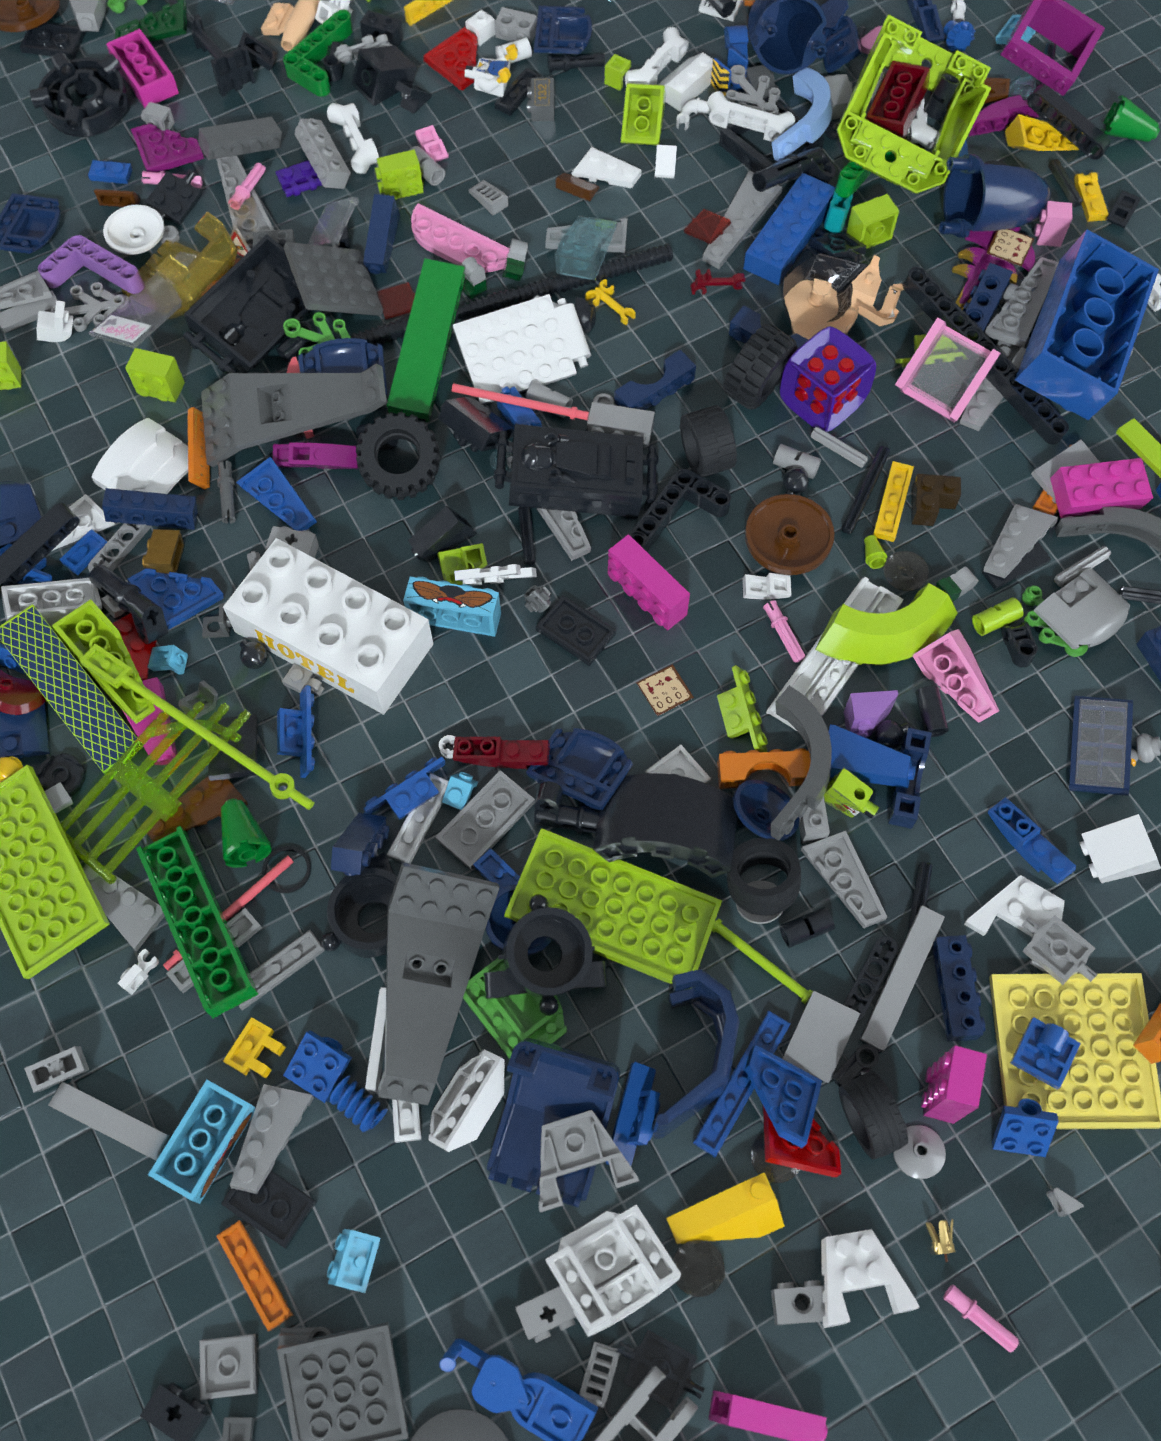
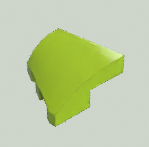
[437,543,487,585]

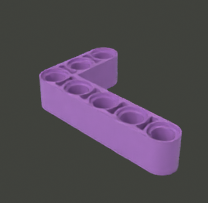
[38,235,145,294]

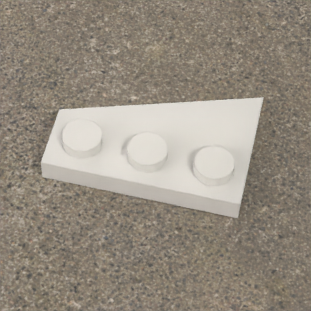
[572,147,642,188]
[52,494,115,551]

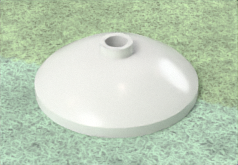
[103,205,164,254]

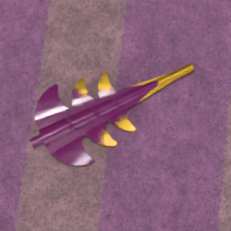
[952,227,1035,310]

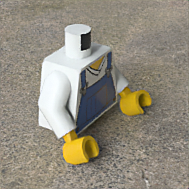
[465,44,518,97]

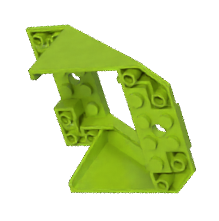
[837,15,991,194]

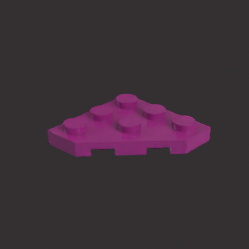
[131,124,204,172]

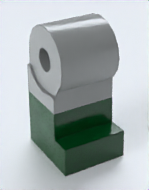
[502,238,528,281]
[461,257,487,299]
[935,567,979,602]

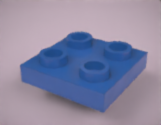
[1010,1017,1081,1090]
[283,1030,352,1103]
[992,1099,1059,1157]

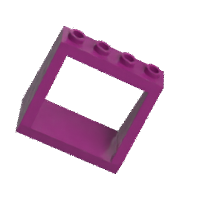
[1000,0,1104,96]

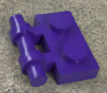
[275,160,322,197]

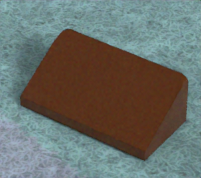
[556,173,599,201]
[94,189,141,207]

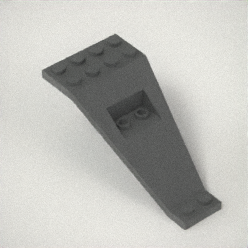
[201,363,387,467]

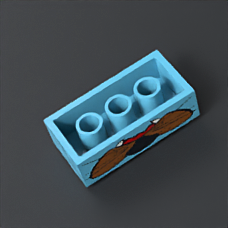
[403,577,501,637]
[148,1080,255,1204]

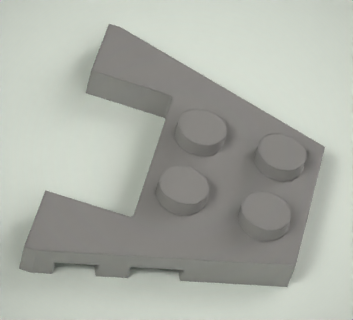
[539,1110,639,1213]

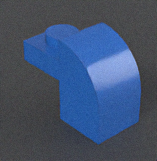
[724,25,748,61]

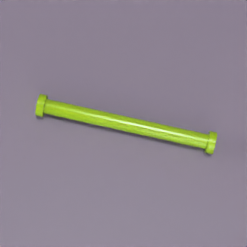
[712,918,813,1004]

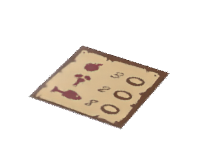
[986,229,1034,267]
[637,664,694,716]

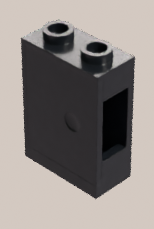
[438,396,514,452]

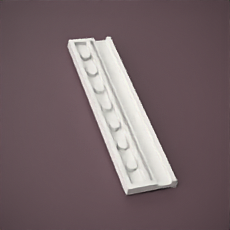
[766,577,904,731]

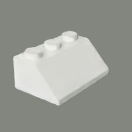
[658,53,713,111]

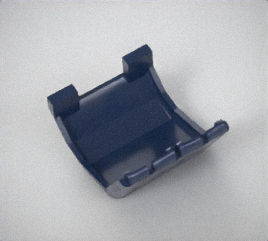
[653,970,740,1139]
[487,1038,620,1208]

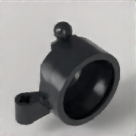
[321,852,420,964]
[484,894,608,1016]

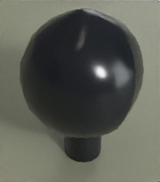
[783,467,809,495]
[240,640,268,669]
[875,720,911,748]

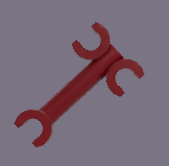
[690,269,746,295]

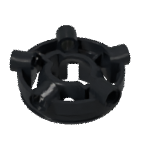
[29,52,128,137]

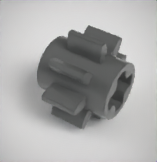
[524,585,551,613]

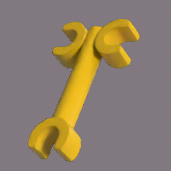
[585,279,636,325]

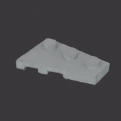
[0,271,53,309]

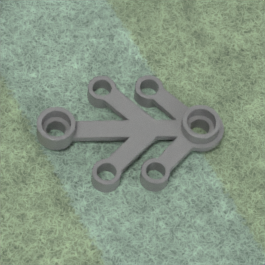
[334,34,392,63]
[726,65,780,115]
[50,282,130,332]

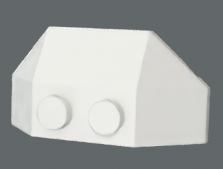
[429,1049,504,1152]

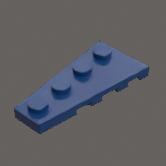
[236,457,317,531]

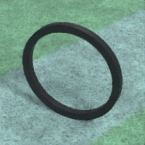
[262,846,311,893]

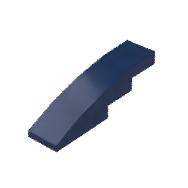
[907,0,945,43]

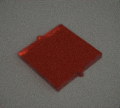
[684,209,731,244]
[377,282,415,320]

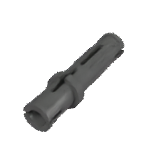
[217,461,236,524]

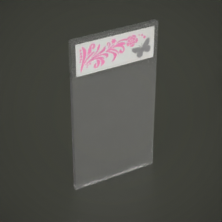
[89,252,228,349]

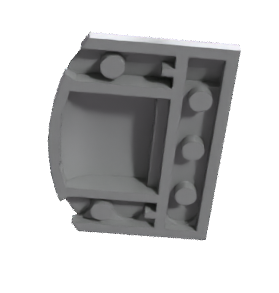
[1034,568,1130,649]

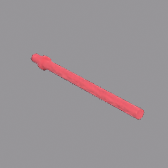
[452,383,589,420]
[163,855,294,971]

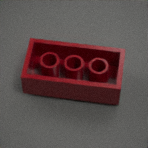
[866,61,930,139]

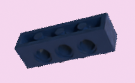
[955,263,1013,333]

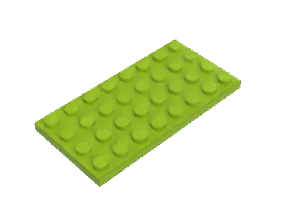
[0,765,110,979]
[504,828,722,990]

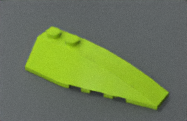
[52,599,155,724]

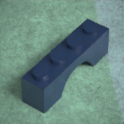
[729,305,808,349]
[614,350,696,410]
[888,728,932,829]

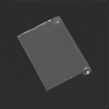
[308,197,359,247]

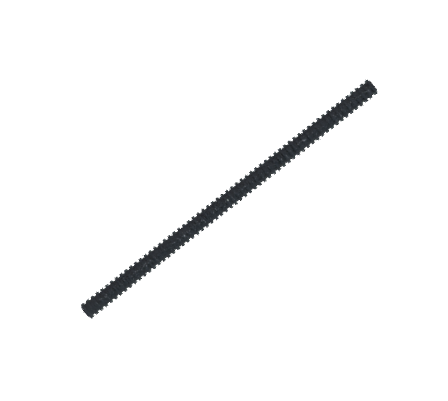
[308,243,673,347]

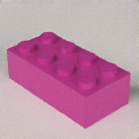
[106,29,179,108]
[1050,458,1153,518]
[608,534,690,631]
[921,1046,987,1124]

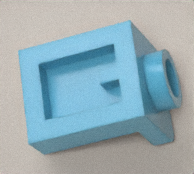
[148,645,188,675]

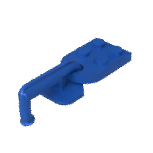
[439,1338,599,1441]

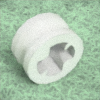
[439,735,455,759]

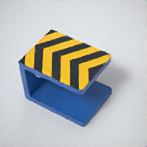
[710,47,748,98]

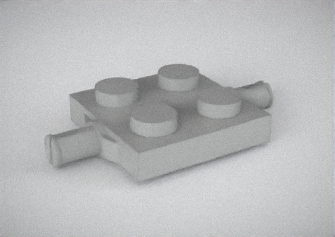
[1022,916,1098,985]

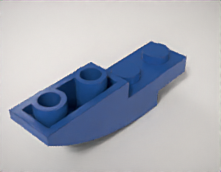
[988,797,1076,884]

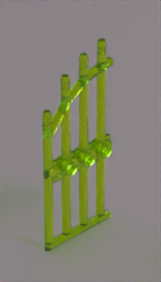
[60,701,251,884]

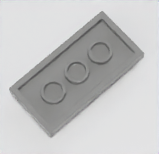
[435,770,535,870]

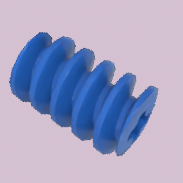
[330,1075,388,1132]

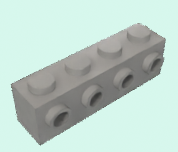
[295,118,351,189]

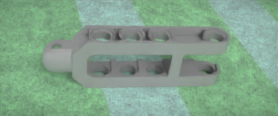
[593,1366,698,1441]

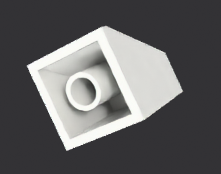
[1079,814,1161,883]

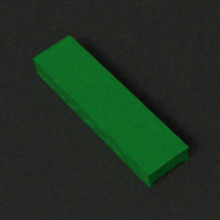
[387,258,465,423]
[136,826,258,1019]

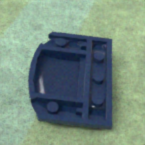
[534,6,592,54]
[0,193,60,254]
[298,338,388,396]
[0,481,42,548]
[0,703,50,759]
[526,728,633,810]

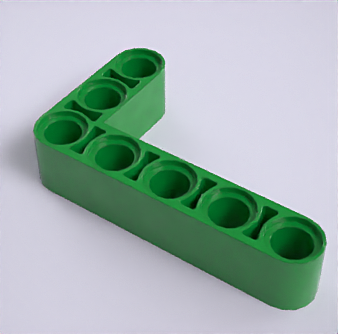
[283,10,353,97]
[835,152,895,198]

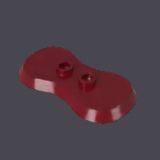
[0,669,46,715]

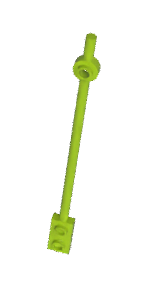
[79,643,314,810]

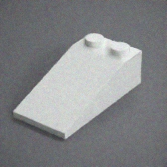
[1,578,102,627]

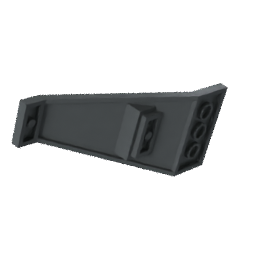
[377,862,500,1105]

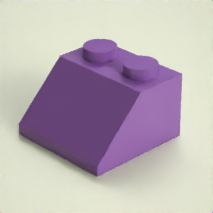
[843,690,898,738]

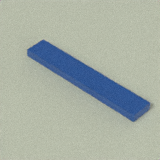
[693,1011,791,1157]

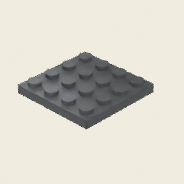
[283,242,383,316]
[277,1322,409,1441]

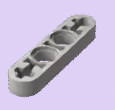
[88,523,151,572]

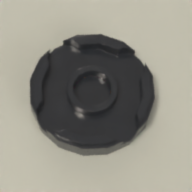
[37,753,85,797]

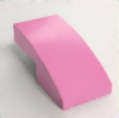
[415,125,448,162]

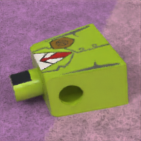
[824,768,879,818]

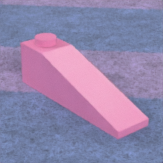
[913,629,999,723]

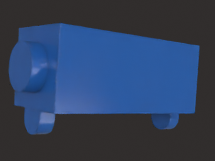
[497,387,541,430]

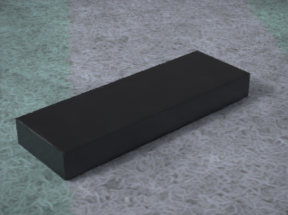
[495,68,541,116]
[982,542,1051,590]

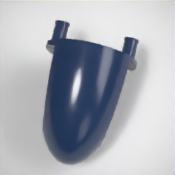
[748,0,827,74]
[939,154,1051,238]

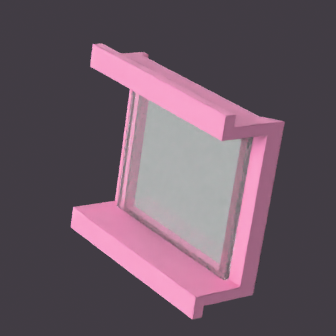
[895,317,1001,423]

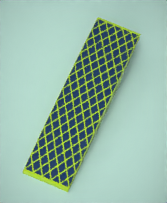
[0,604,143,775]

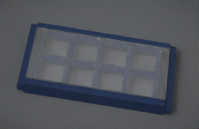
[1069,696,1133,796]

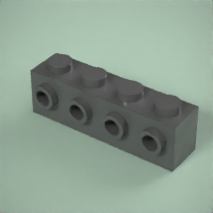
[198,117,282,160]

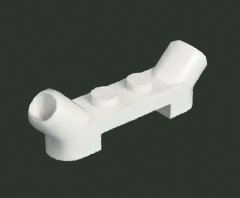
[625,27,688,85]
[707,92,795,142]
[907,98,939,149]
[327,103,379,174]

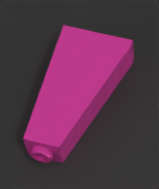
[122,677,178,765]
[708,1390,827,1441]

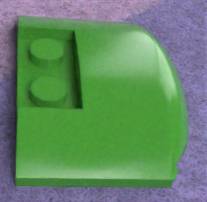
[463,954,567,1060]

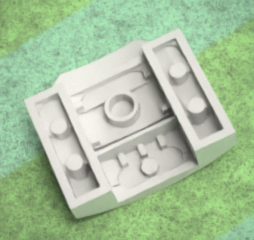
[92,418,188,494]
[546,1205,681,1337]

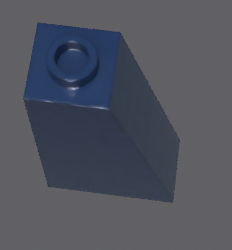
[363,194,400,274]

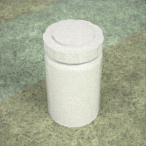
[496,38,532,63]

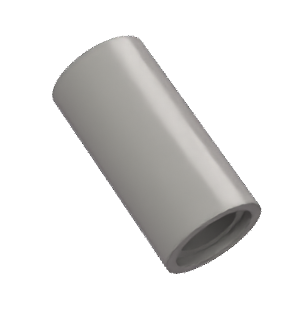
[409,146,445,186]
[526,382,572,418]
[773,444,821,479]

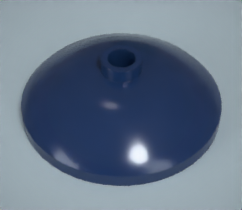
[733,780,800,840]
[485,884,552,956]

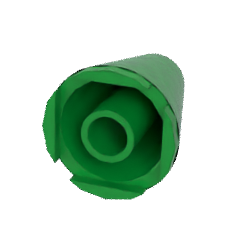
[1101,95,1160,142]
[221,798,271,868]

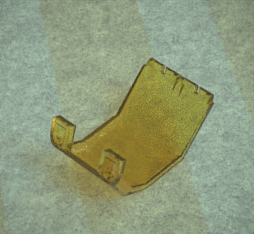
[121,212,237,319]

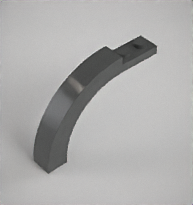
[1055,507,1161,554]
[771,685,832,840]

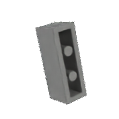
[587,402,655,445]

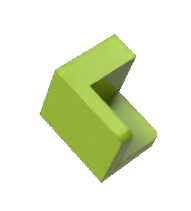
[605,54,631,90]

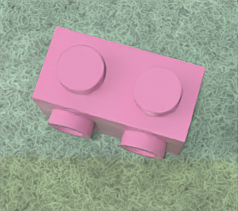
[1034,201,1072,247]

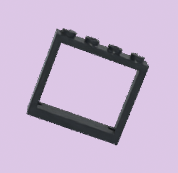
[719,97,825,173]

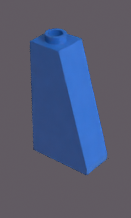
[829,725,916,788]

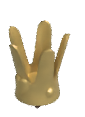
[926,1219,956,1262]

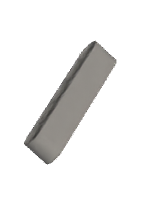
[48,1082,170,1161]

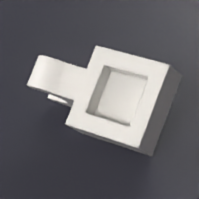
[117,949,159,995]

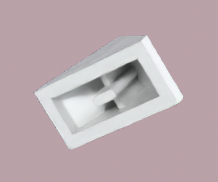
[655,145,677,178]

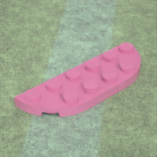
[411,203,509,273]

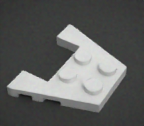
[454,564,537,586]
[964,875,1064,974]
[821,1229,919,1328]

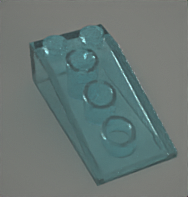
[555,215,617,280]

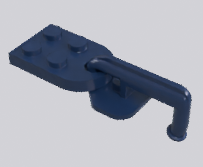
[820,0,862,74]

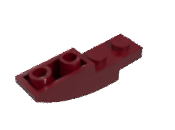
[453,737,550,769]

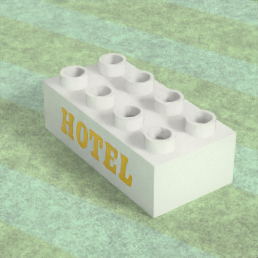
[223,538,433,715]

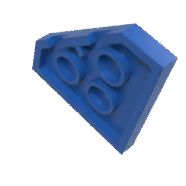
[127,568,224,630]
[745,1045,822,1148]

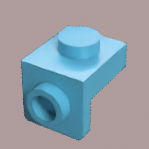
[442,772,478,810]

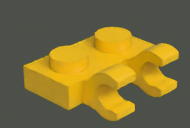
[223,1017,286,1079]

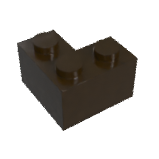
[912,473,961,526]

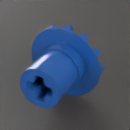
[943,20,976,52]

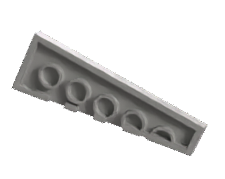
[959,337,1030,431]

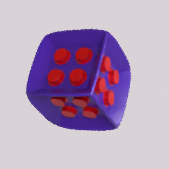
[780,326,876,432]

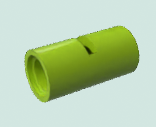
[972,597,1024,636]

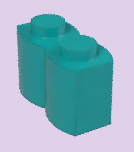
[824,190,853,233]

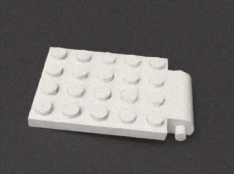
[453,294,591,405]

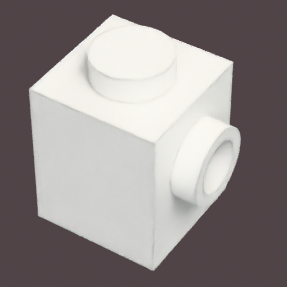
[466,10,495,46]

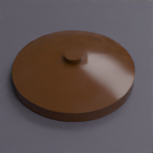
[0,0,60,32]
[745,494,834,575]

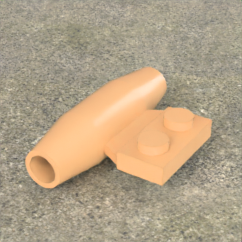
[261,0,320,52]

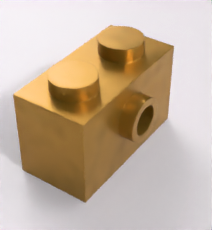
[142,529,184,574]

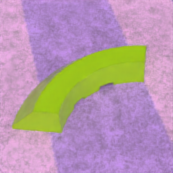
[815,583,957,665]

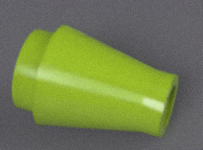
[864,535,887,569]

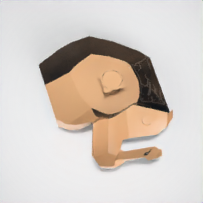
[782,253,904,340]

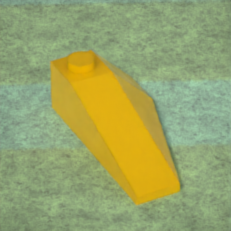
[1005,114,1083,151]
[666,1173,784,1244]

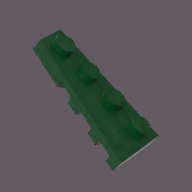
[115,0,187,42]

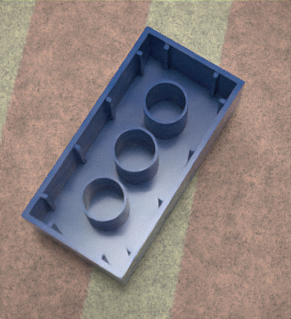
[1015,229,1159,420]

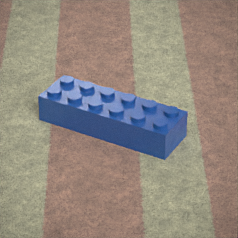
[743,173,836,285]

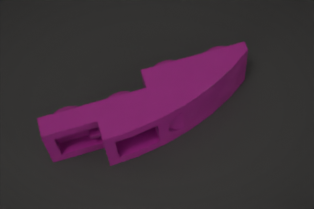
[968,95,1041,136]
[273,443,359,469]

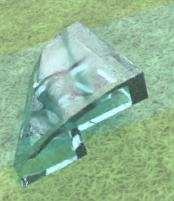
[994,73,1037,103]

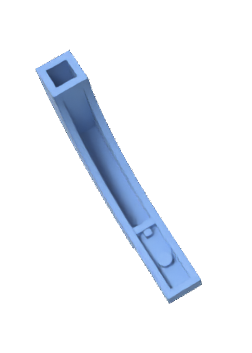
[772,67,832,162]

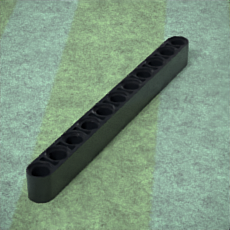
[903,267,1069,445]

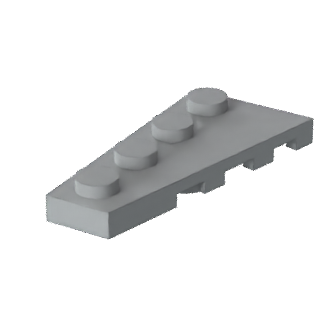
[546,218,628,253]
[984,504,1058,578]
[801,831,887,928]
[83,859,164,951]
[230,1084,314,1194]

